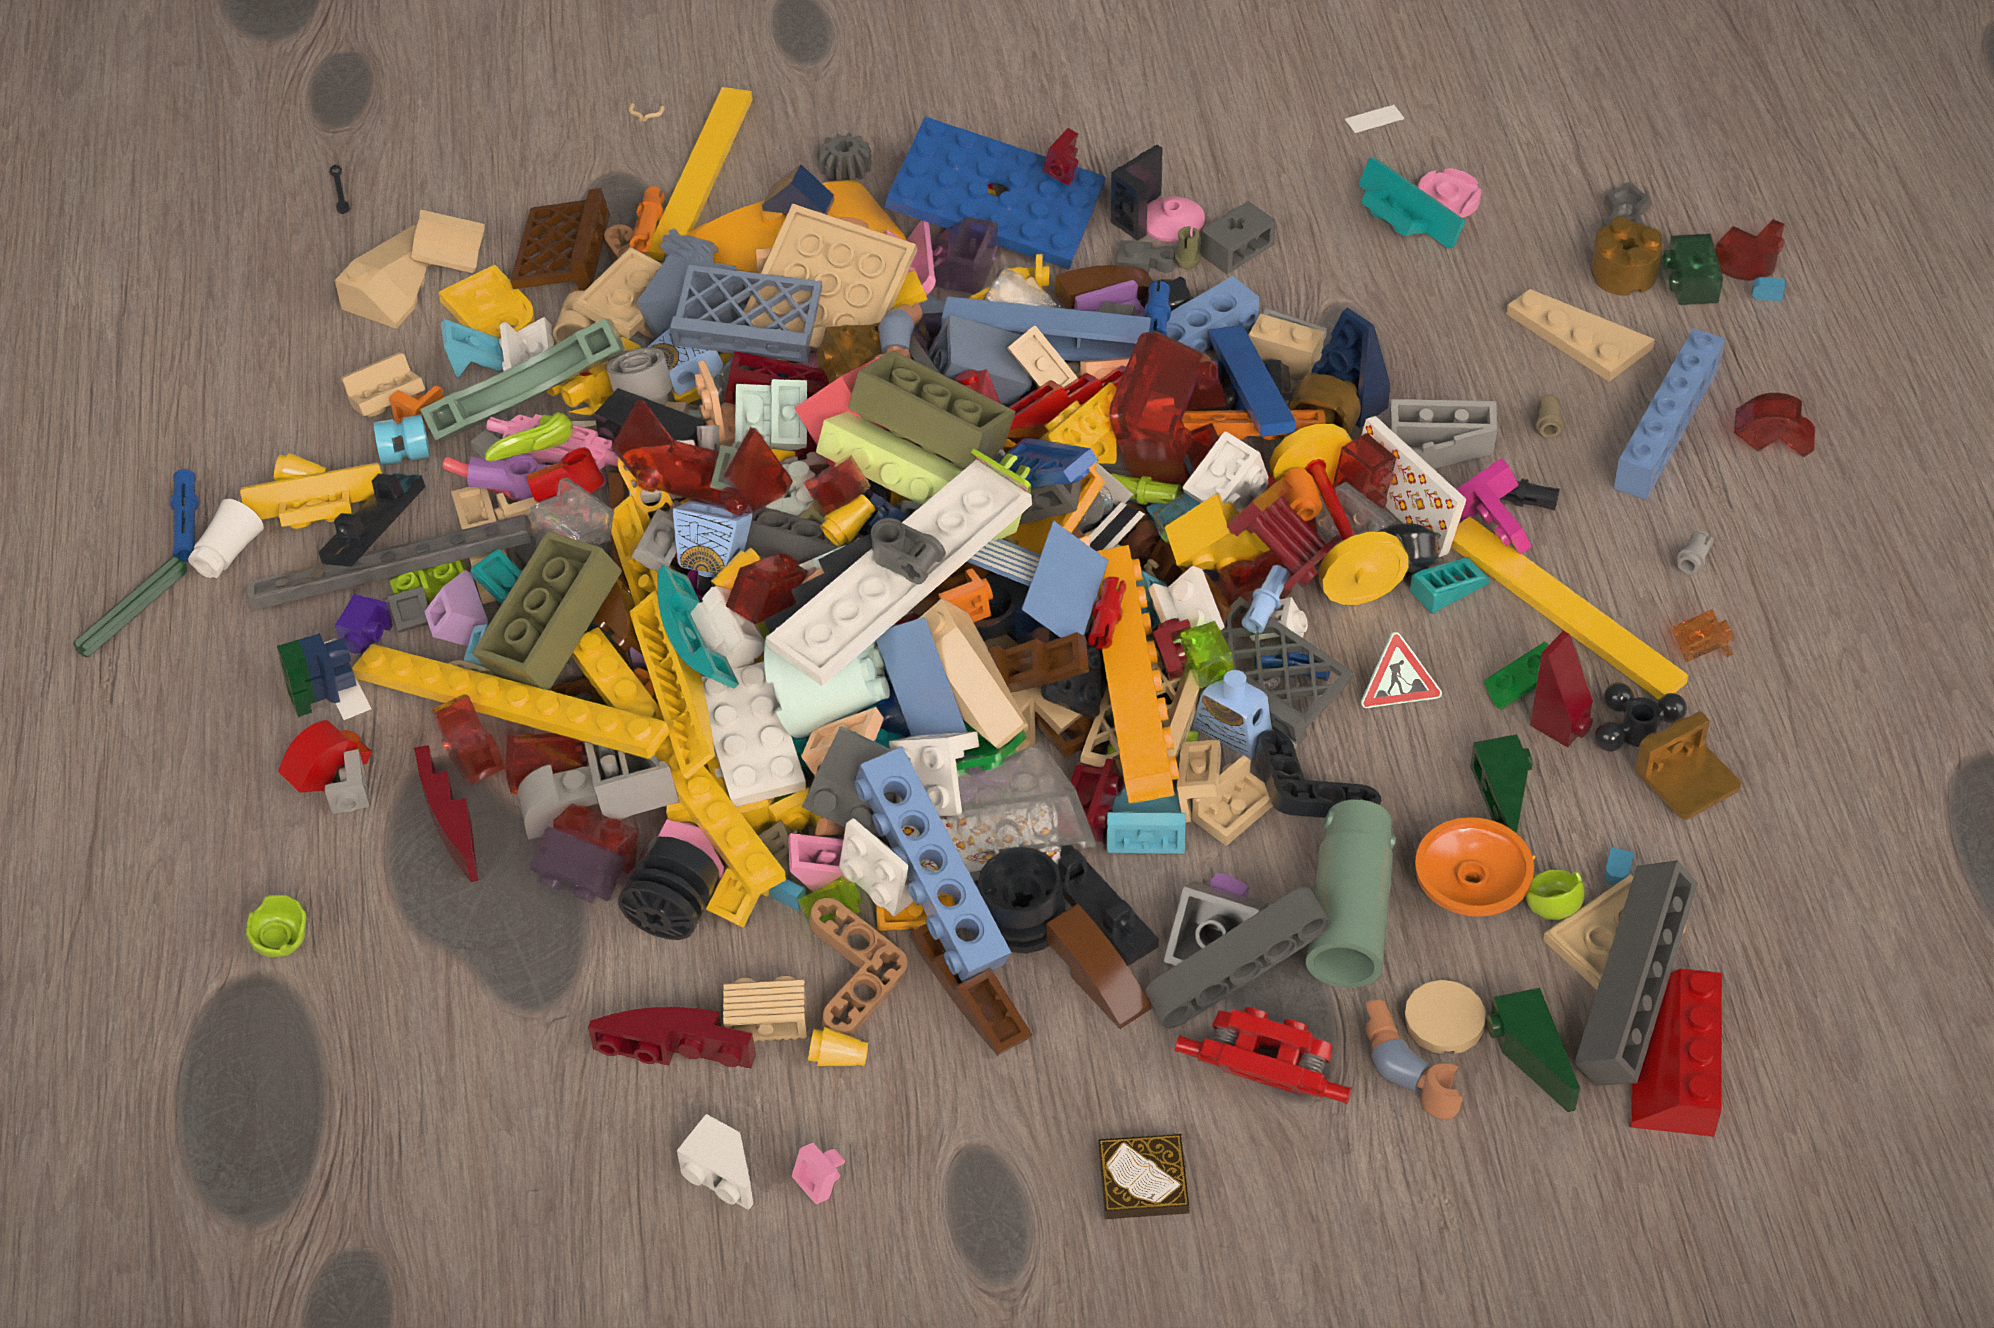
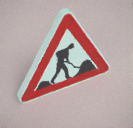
[1361,632,1442,708]

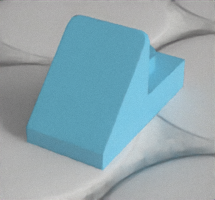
[441,319,504,378]

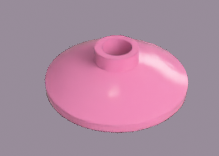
[1147,196,1205,242]

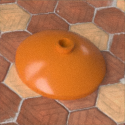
[1415,817,1534,917]

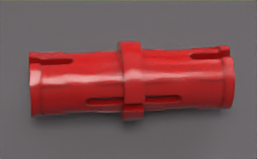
[1088,576,1127,649]

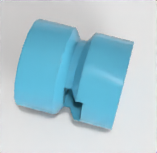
[374,414,430,466]

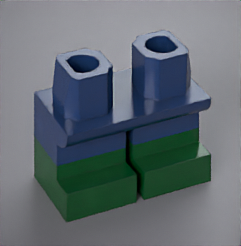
[277,633,357,717]

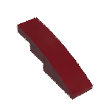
[414,745,479,882]

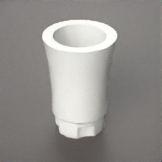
[188,499,264,578]

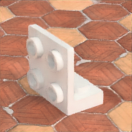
[1182,431,1268,511]
[889,731,979,816]
[839,818,914,916]

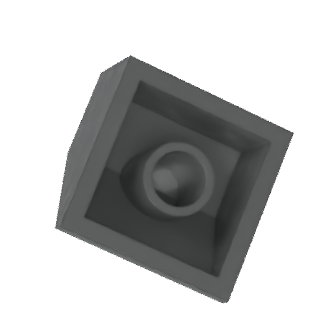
[802,726,911,836]
[1164,881,1268,966]

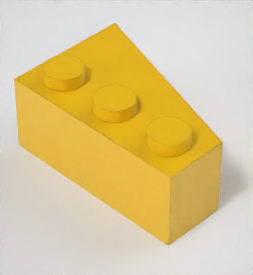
[1165,493,1273,576]

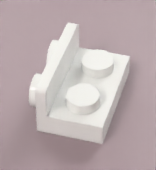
[1148,566,1224,653]

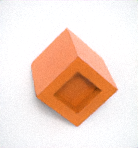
[389,385,444,430]

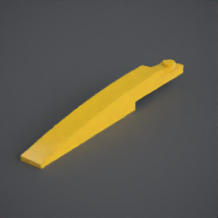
[606,495,715,779]

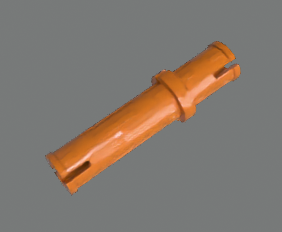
[630,186,665,253]

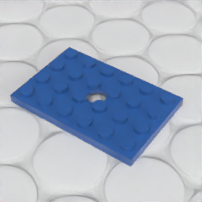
[884,116,1106,269]

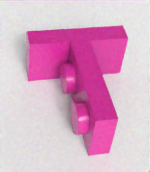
[1456,458,1532,555]

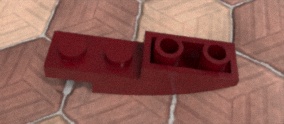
[588,1007,756,1069]

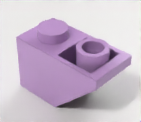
[424,570,488,646]

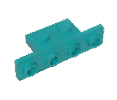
[1359,158,1465,248]

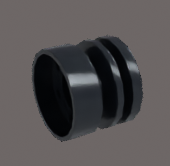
[618,837,720,940]
[978,847,1066,954]

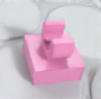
[791,1143,845,1204]

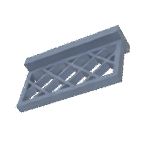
[670,264,823,363]

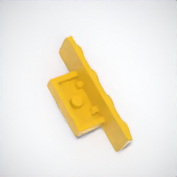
[1039,382,1132,448]
[240,463,382,529]

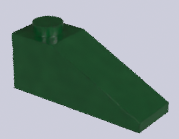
[1470,734,1533,833]
[1486,988,1580,1112]

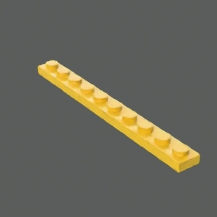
[571,627,786,898]
[352,644,670,759]

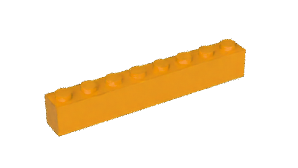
[1096,545,1180,804]

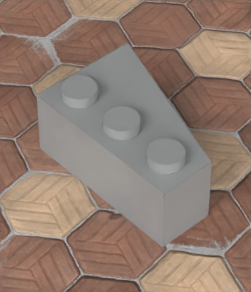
[1388,399,1498,469]
[584,741,679,823]

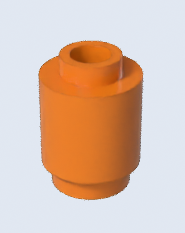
[1282,468,1322,521]

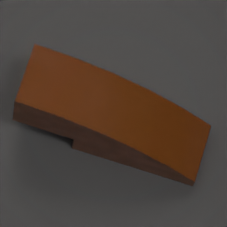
[1055,265,1154,310]
[1046,904,1151,1029]

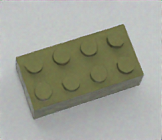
[848,350,1015,469]
[472,531,622,690]

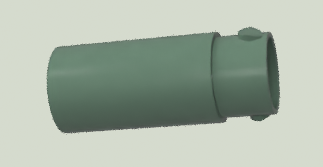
[1306,800,1396,988]

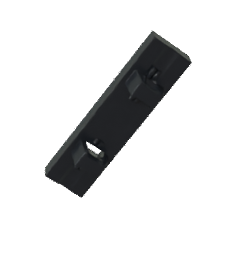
[318,473,426,567]
[1057,837,1159,966]

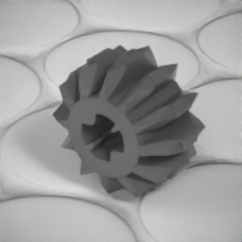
[818,132,872,181]

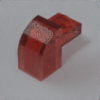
[1712,219,1785,281]
[1734,392,1815,457]
[803,455,871,515]
[431,694,506,785]

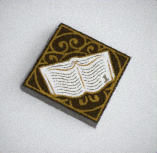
[1098,1134,1189,1219]

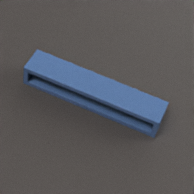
[941,297,1151,362]

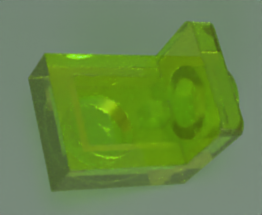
[797,876,862,935]

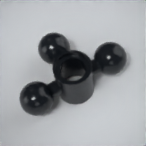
[1595,682,1687,752]

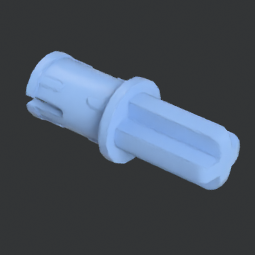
[1242,565,1290,633]

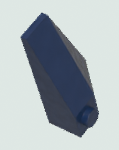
[1311,308,1390,428]

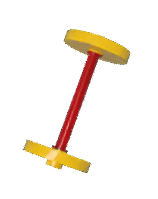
[1269,424,1408,605]

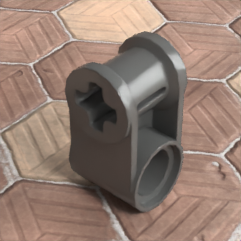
[871,518,946,584]

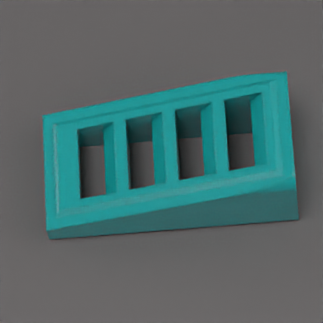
[1410,557,1490,614]

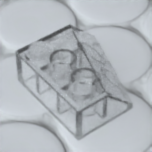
[943,742,1096,863]

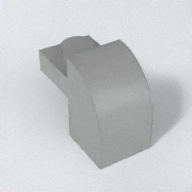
[518,765,599,840]

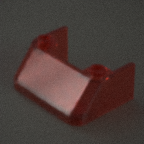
[1109,331,1228,493]
[611,399,793,516]

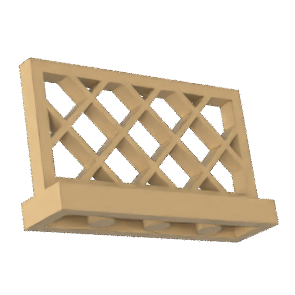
[1080,649,1211,774]

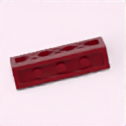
[724,351,829,404]

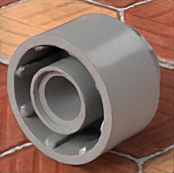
[606,348,673,405]

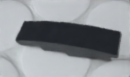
[764,533,872,634]

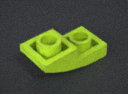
[389,559,468,603]

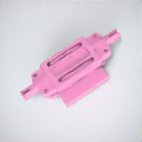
[487,414,626,501]

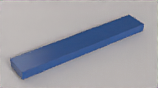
[1210,325,1295,437]

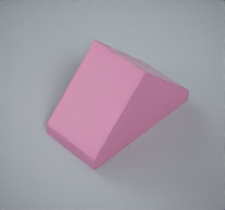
[788,833,852,894]

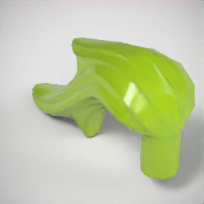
[485,412,573,462]

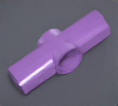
[467,454,576,501]

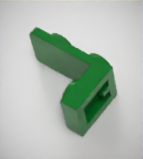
[1484,641,1549,710]

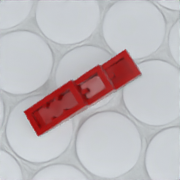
[1008,365,1140,430]

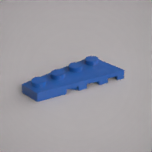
[996,438,1098,487]

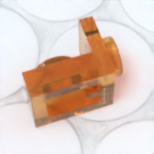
[1672,609,1735,662]

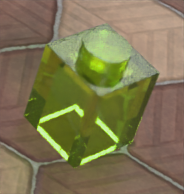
[1180,621,1234,688]

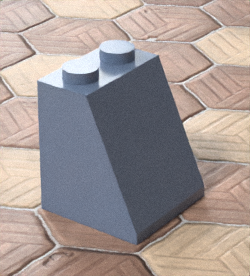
[636,255,750,339]
[927,314,1032,407]

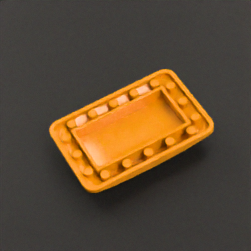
[686,180,906,297]

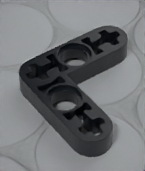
[1255,731,1382,818]

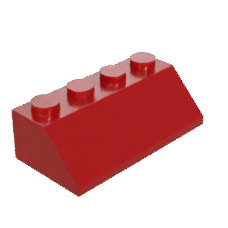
[1630,968,1722,1137]

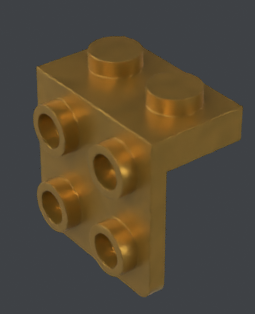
[817,323,882,384]
[1635,710,1741,820]

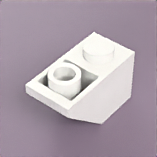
[677,1114,753,1210]

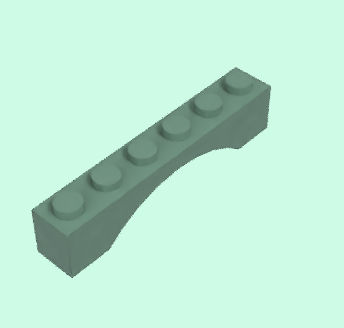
[420,318,627,441]

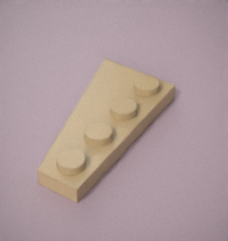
[1506,289,1655,382]

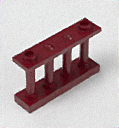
[1227,477,1342,591]

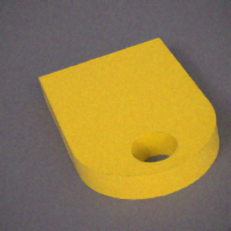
[438,264,535,338]

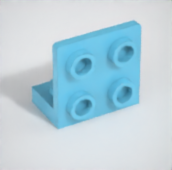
[1107,788,1186,854]

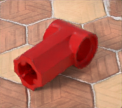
[527,447,604,505]

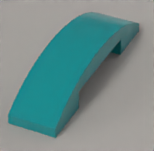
[658,565,739,689]

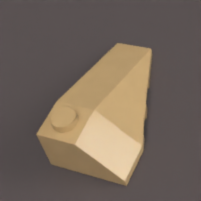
[335,225,432,329]
[918,598,1028,749]

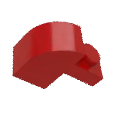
[277,720,372,793]

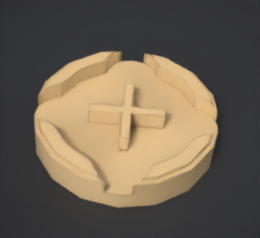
[1405,980,1486,1054]

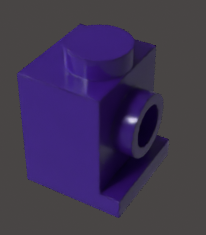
[335,594,393,654]

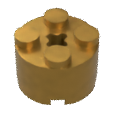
[1591,217,1662,296]
[1287,373,1361,436]

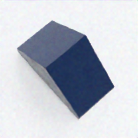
[762,164,834,215]

